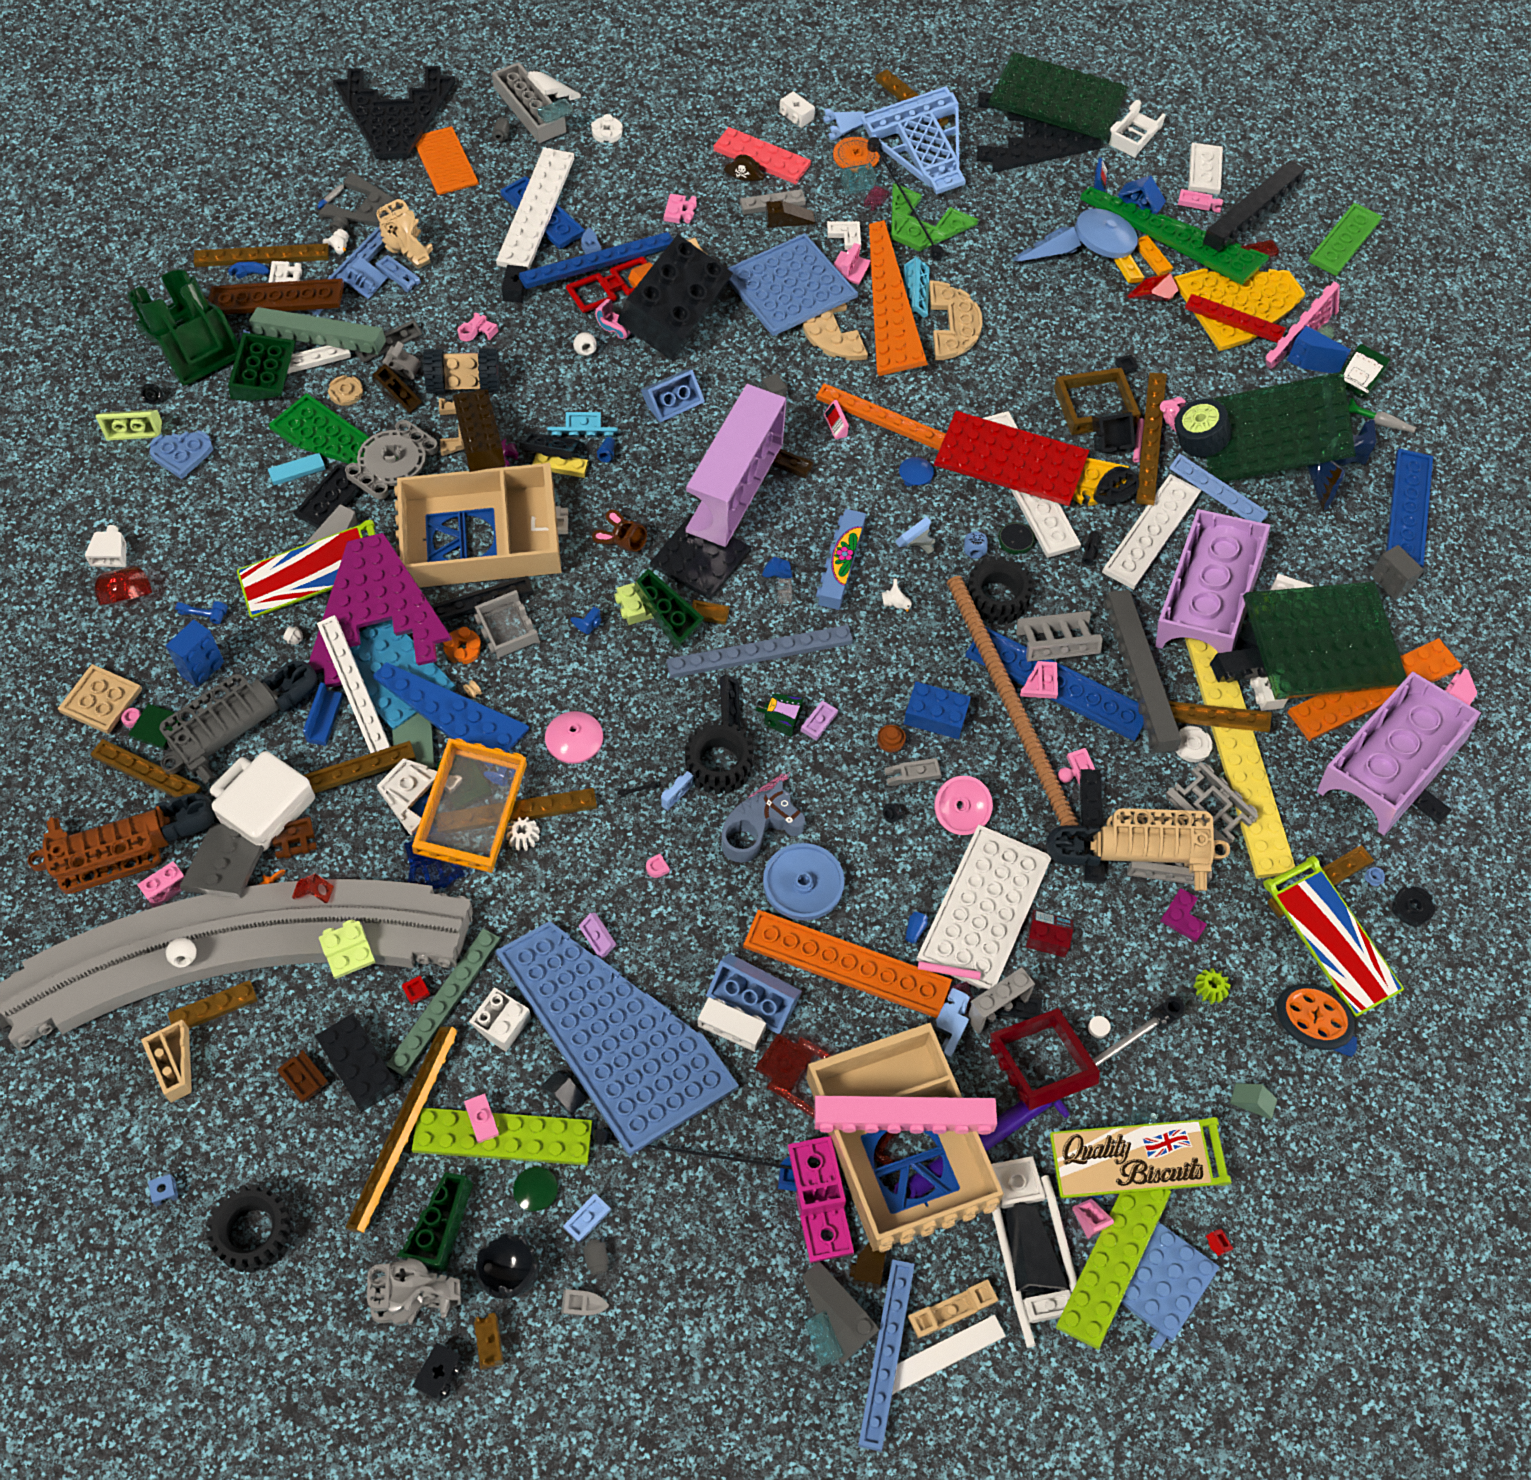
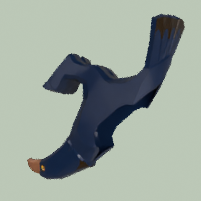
[1302,384,1376,511]

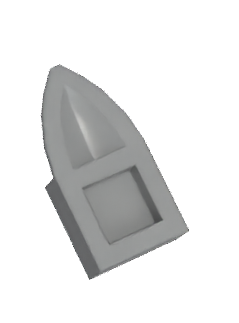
[561,1289,609,1316]

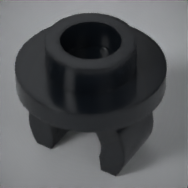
[883,803,905,823]

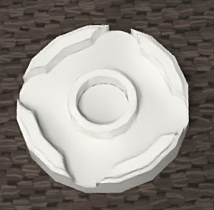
[1175,726,1213,762]

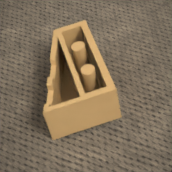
[141,1019,192,1103]

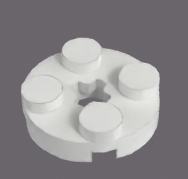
[591,114,623,143]

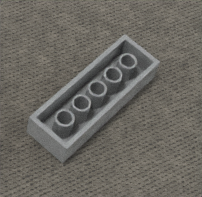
[492,62,566,143]

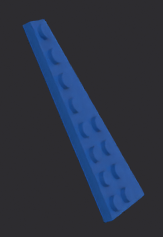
[373,662,529,770]

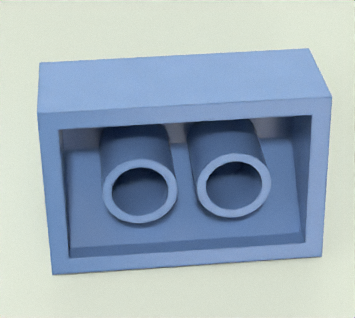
[641,369,705,422]

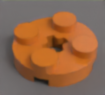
[443,627,481,664]

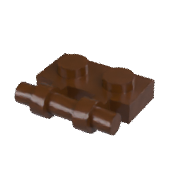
[272,817,317,859]

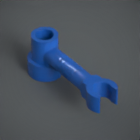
[175,601,228,624]

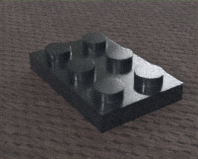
[519,432,580,459]

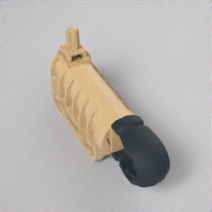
[1046,808,1230,891]

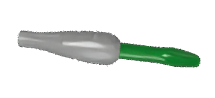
[1342,398,1416,434]

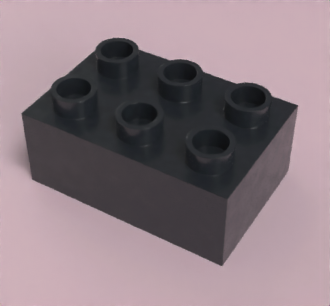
[617,234,733,361]

